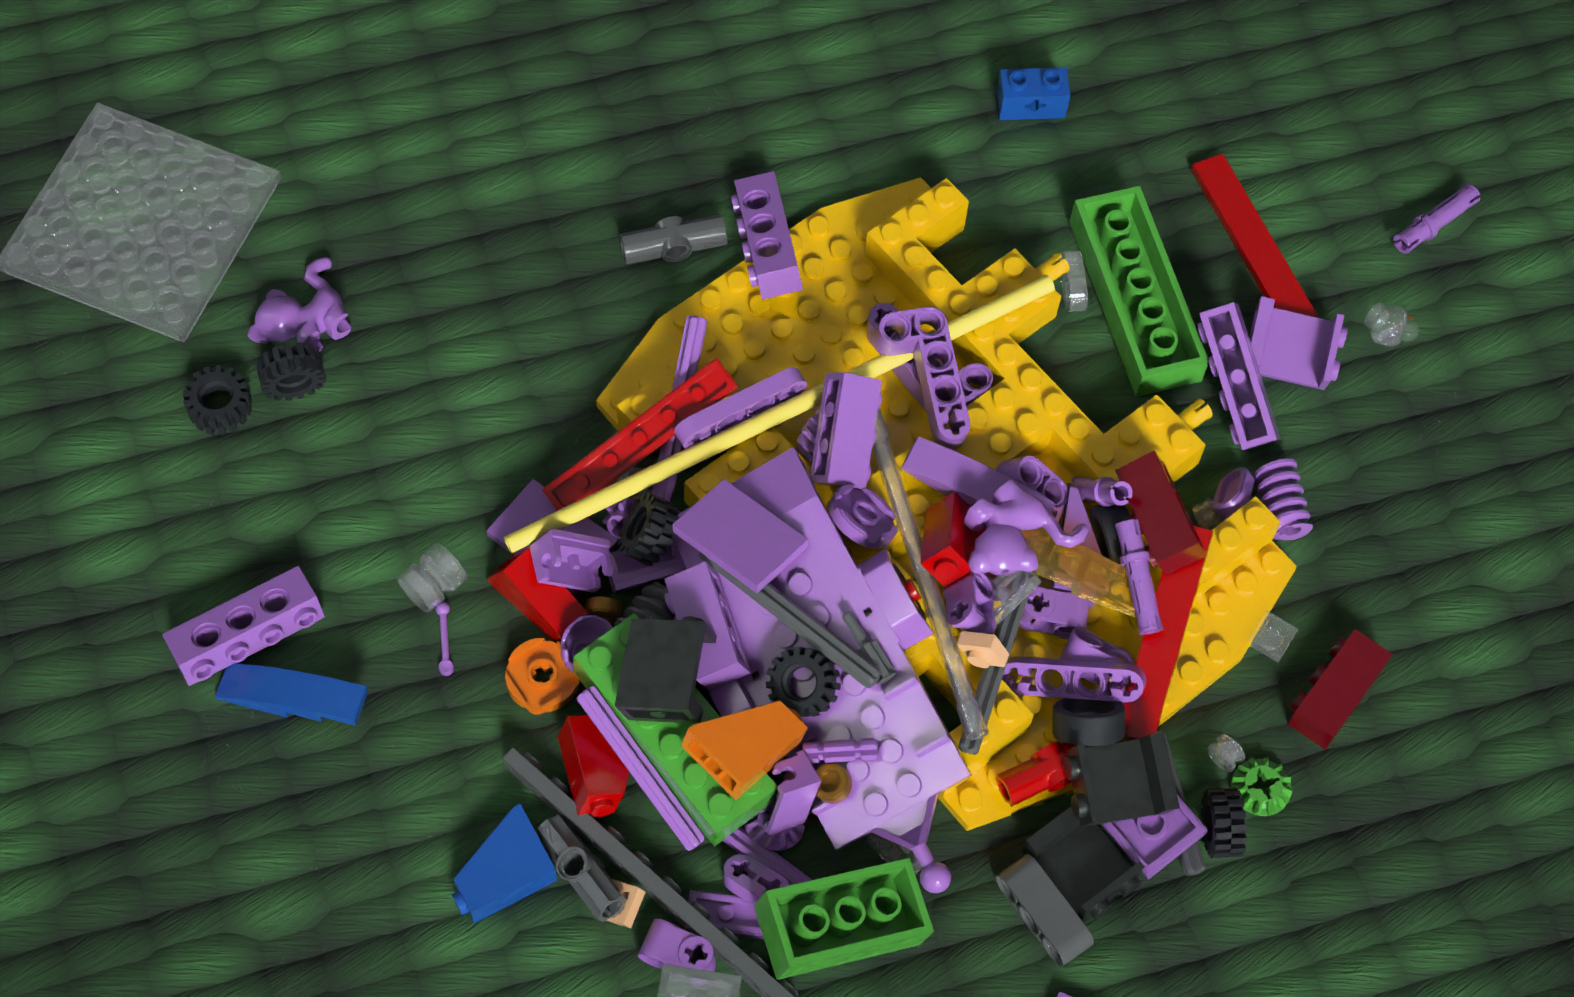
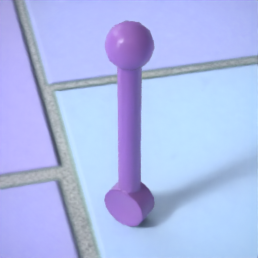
[435,602,454,676]

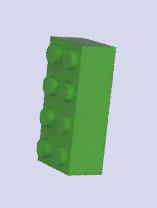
[754,858,934,980]

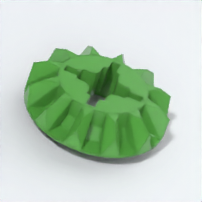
[1231,757,1293,816]

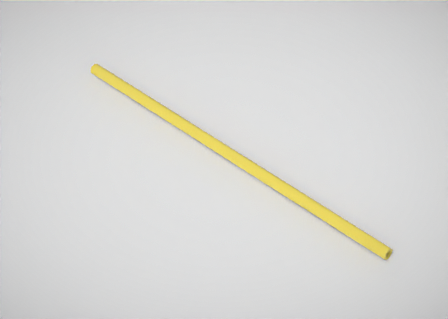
[503,275,1055,554]

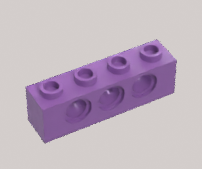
[731,171,803,300]
[162,566,325,686]

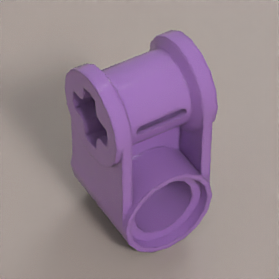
[943,572,996,634]
[1019,587,1089,639]
[1059,628,1134,690]
[637,919,716,981]

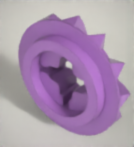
[744,809,805,851]

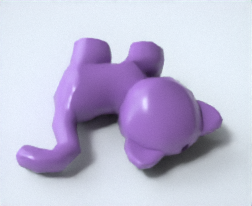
[247,257,351,352]
[964,480,1089,576]

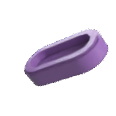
[1213,467,1255,519]

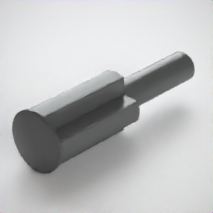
[842,611,897,685]

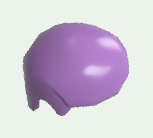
[560,615,613,673]

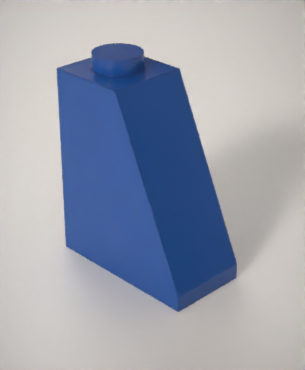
[452,804,557,923]

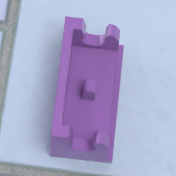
[529,528,613,593]
[608,536,687,594]
[760,750,821,836]

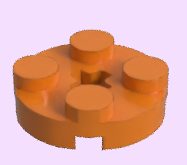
[505,638,580,715]

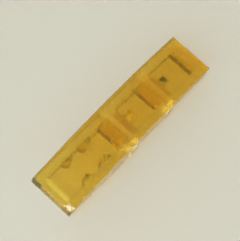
[1020,528,1155,618]

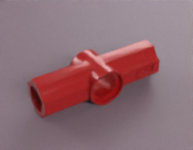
[996,742,1091,807]

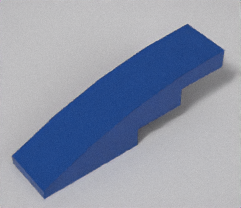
[215,663,368,726]

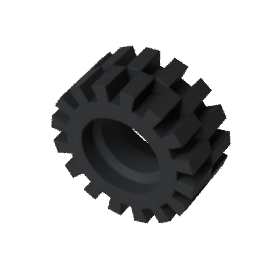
[256,342,326,401]
[183,365,252,435]
[618,493,680,566]
[765,647,841,718]
[1201,787,1247,858]

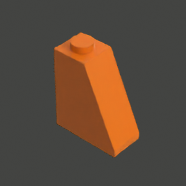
[681,701,808,800]

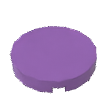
[828,484,898,549]

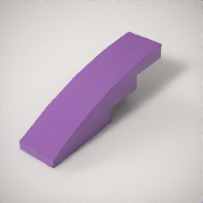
[900,436,1056,537]

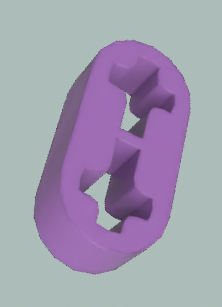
[723,854,790,905]

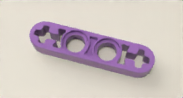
[674,367,807,449]
[1002,657,1147,702]

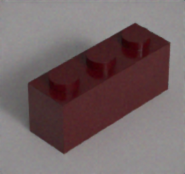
[1115,450,1207,575]
[1288,629,1393,750]

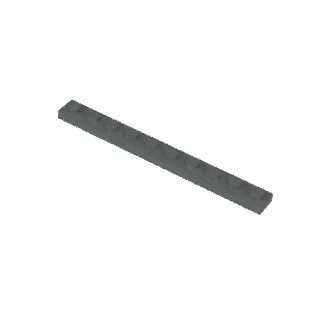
[502,748,799,997]

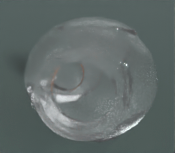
[1364,303,1419,347]

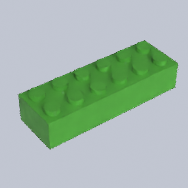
[1070,186,1209,397]
[573,613,778,847]

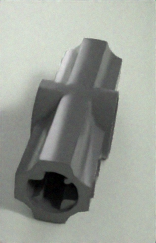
[620,214,727,264]
[537,814,627,922]

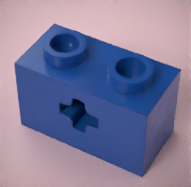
[996,67,1070,120]

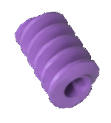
[1254,458,1313,541]

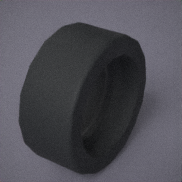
[1090,504,1130,574]
[1053,698,1126,746]

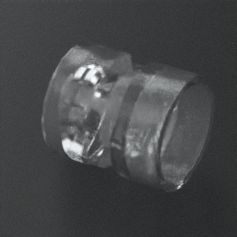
[397,543,468,613]

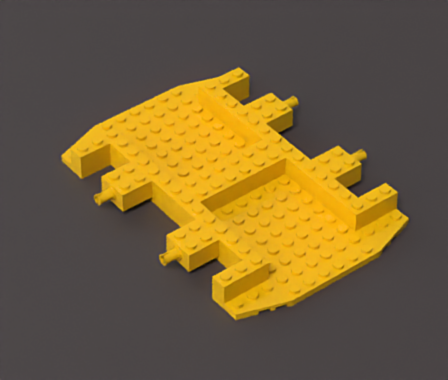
[596,177,1297,831]

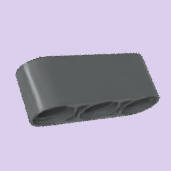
[995,854,1094,967]

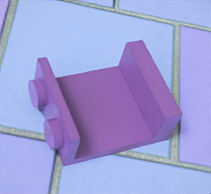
[1249,296,1348,390]

